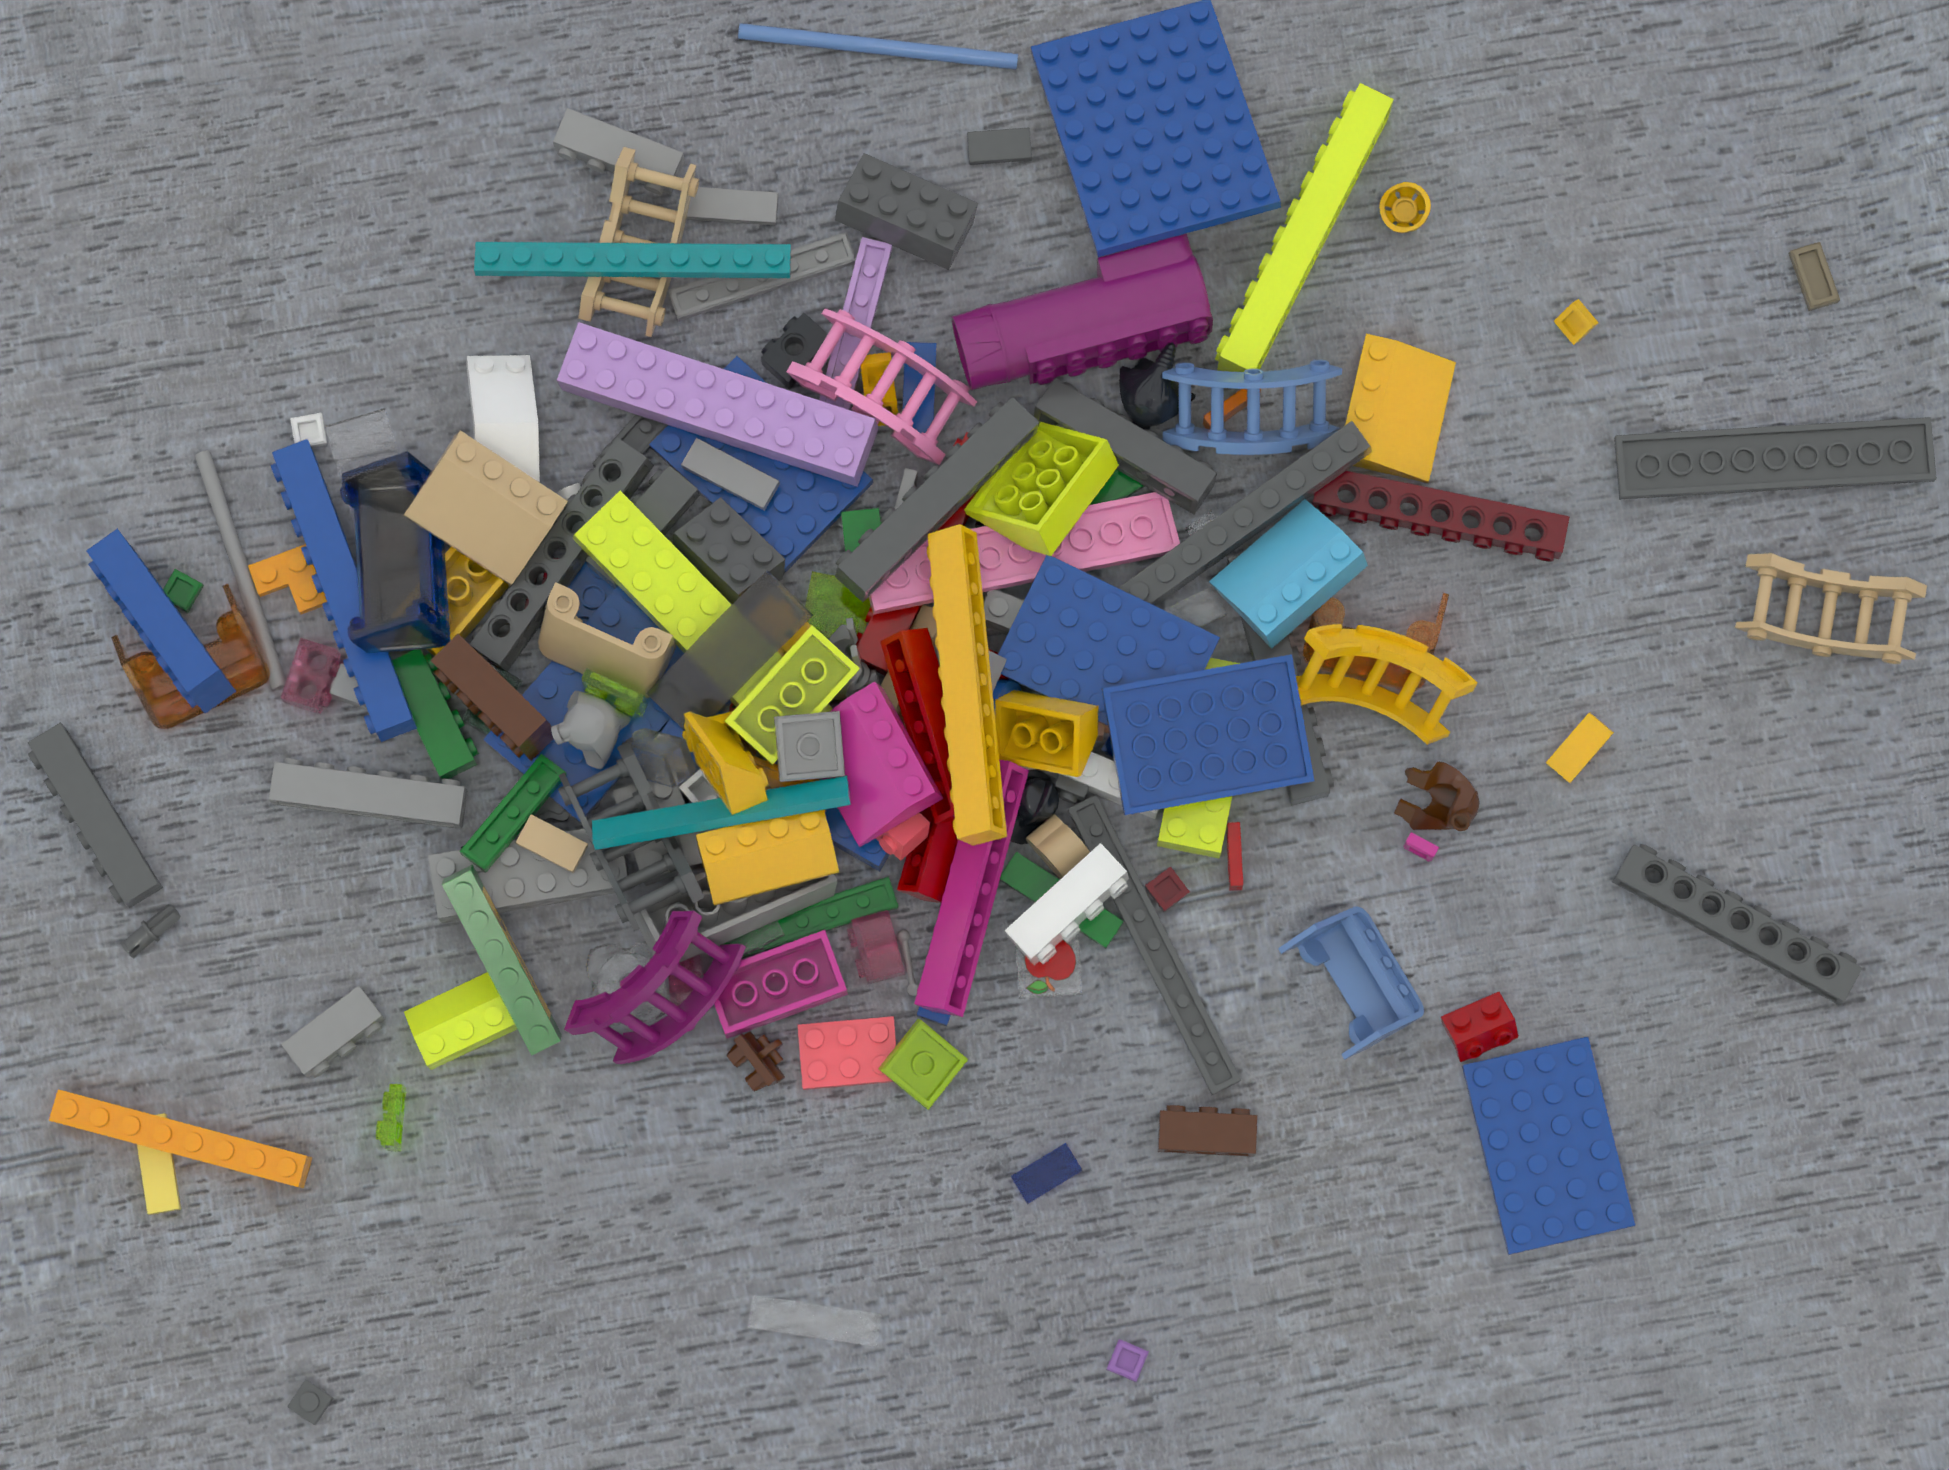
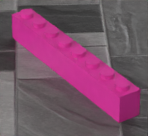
[914,760,1029,1017]

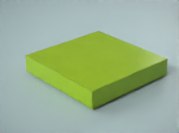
[878,1019,968,1110]

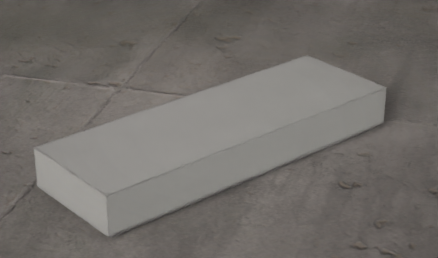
[686,187,778,226]
[681,438,780,511]

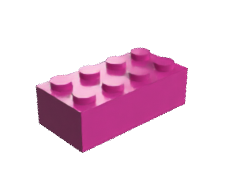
[703,930,848,1039]

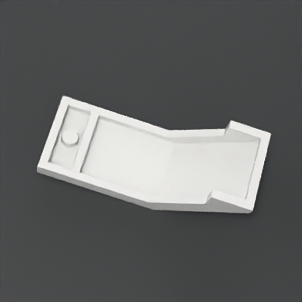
[466,355,540,482]

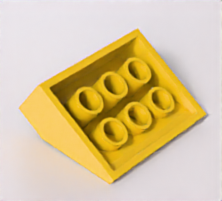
[1344,333,1456,483]

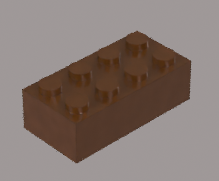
[430,634,554,761]

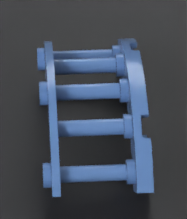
[1162,360,1342,455]

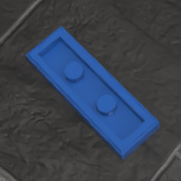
[902,342,937,433]

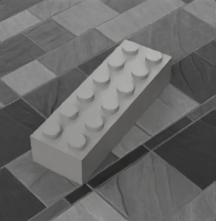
[428,828,631,923]
[633,872,837,963]

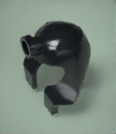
[1119,342,1196,430]

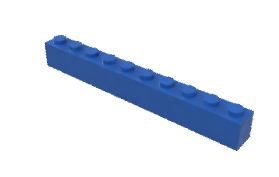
[270,439,417,742]

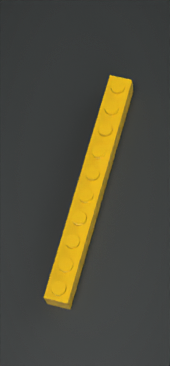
[927,524,1007,846]

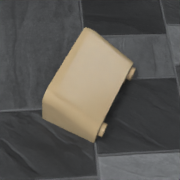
[538,582,676,699]

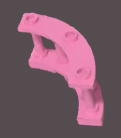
[786,309,977,465]

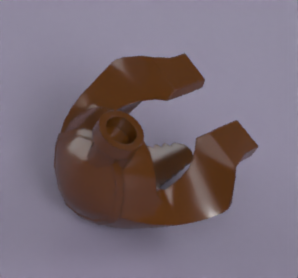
[1394,761,1480,831]

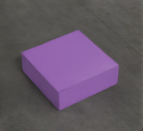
[1106,1339,1149,1382]

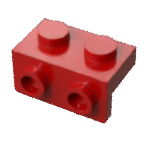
[1441,992,1519,1062]

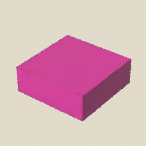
[1403,832,1439,862]

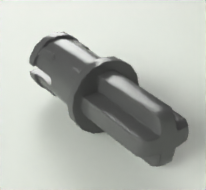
[120,904,181,959]

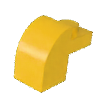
[861,352,898,426]

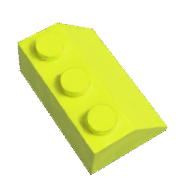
[404,972,517,1070]

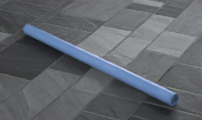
[738,23,1018,70]

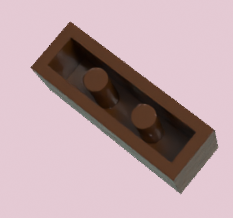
[1158,1105,1258,1157]

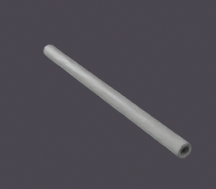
[195,450,288,691]

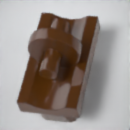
[726,1031,785,1092]

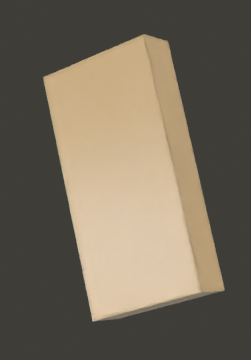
[516,815,588,873]

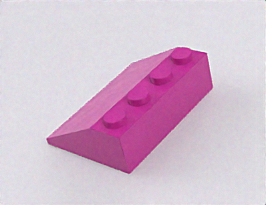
[822,682,943,847]

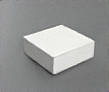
[290,413,328,448]

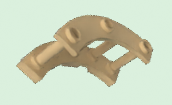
[578,147,699,337]
[1735,553,1927,664]

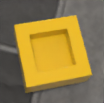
[1554,299,1599,345]

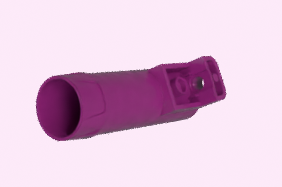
[951,233,1213,391]

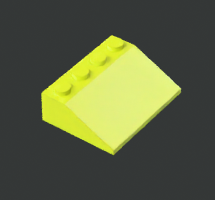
[964,421,1119,556]

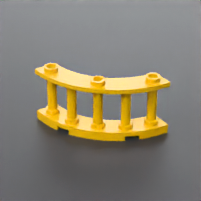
[1296,624,1478,745]

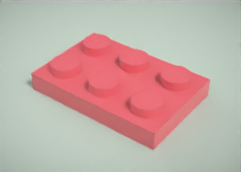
[797,1016,896,1090]

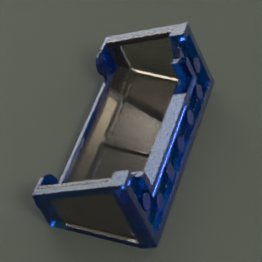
[340,451,450,653]

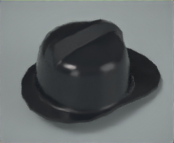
[1010,770,1059,845]

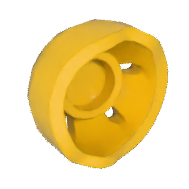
[1379,182,1431,233]

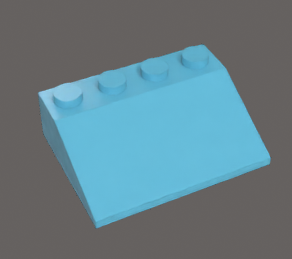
[1209,499,1368,649]

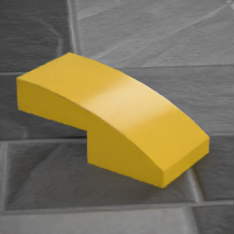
[1546,712,1614,783]

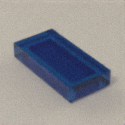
[1011,1143,1083,1205]

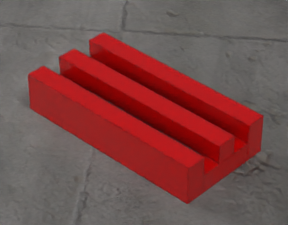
[1226,822,1243,891]

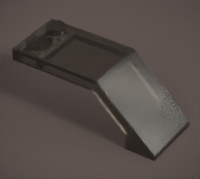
[646,570,813,731]

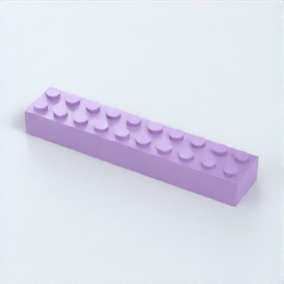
[557,322,879,487]

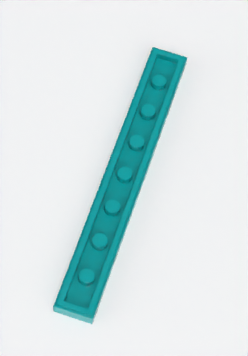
[592,776,851,850]

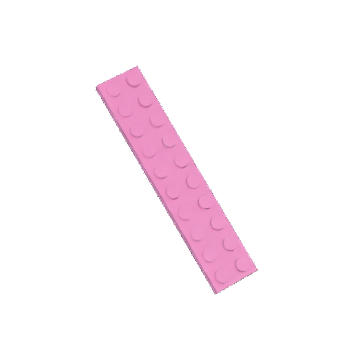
[869,492,1180,615]

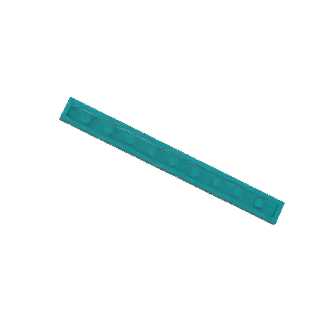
[474,242,791,278]

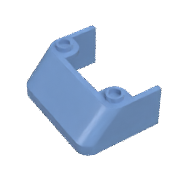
[1278,906,1424,1060]

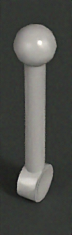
[897,930,919,996]

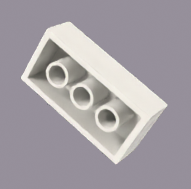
[1005,843,1129,965]

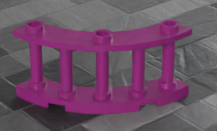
[564,911,746,1064]

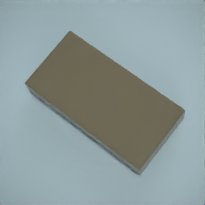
[1789,242,1840,311]

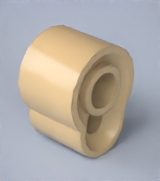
[1026,814,1090,879]

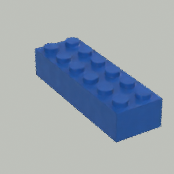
[86,528,236,713]

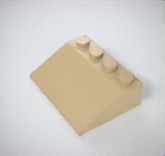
[404,430,568,585]

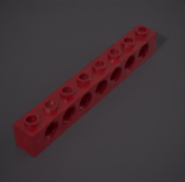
[1312,471,1570,562]

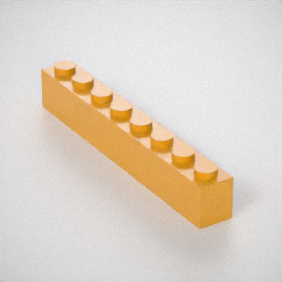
[49,1089,313,1189]

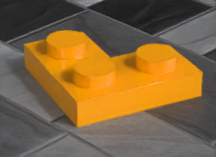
[248,544,327,615]

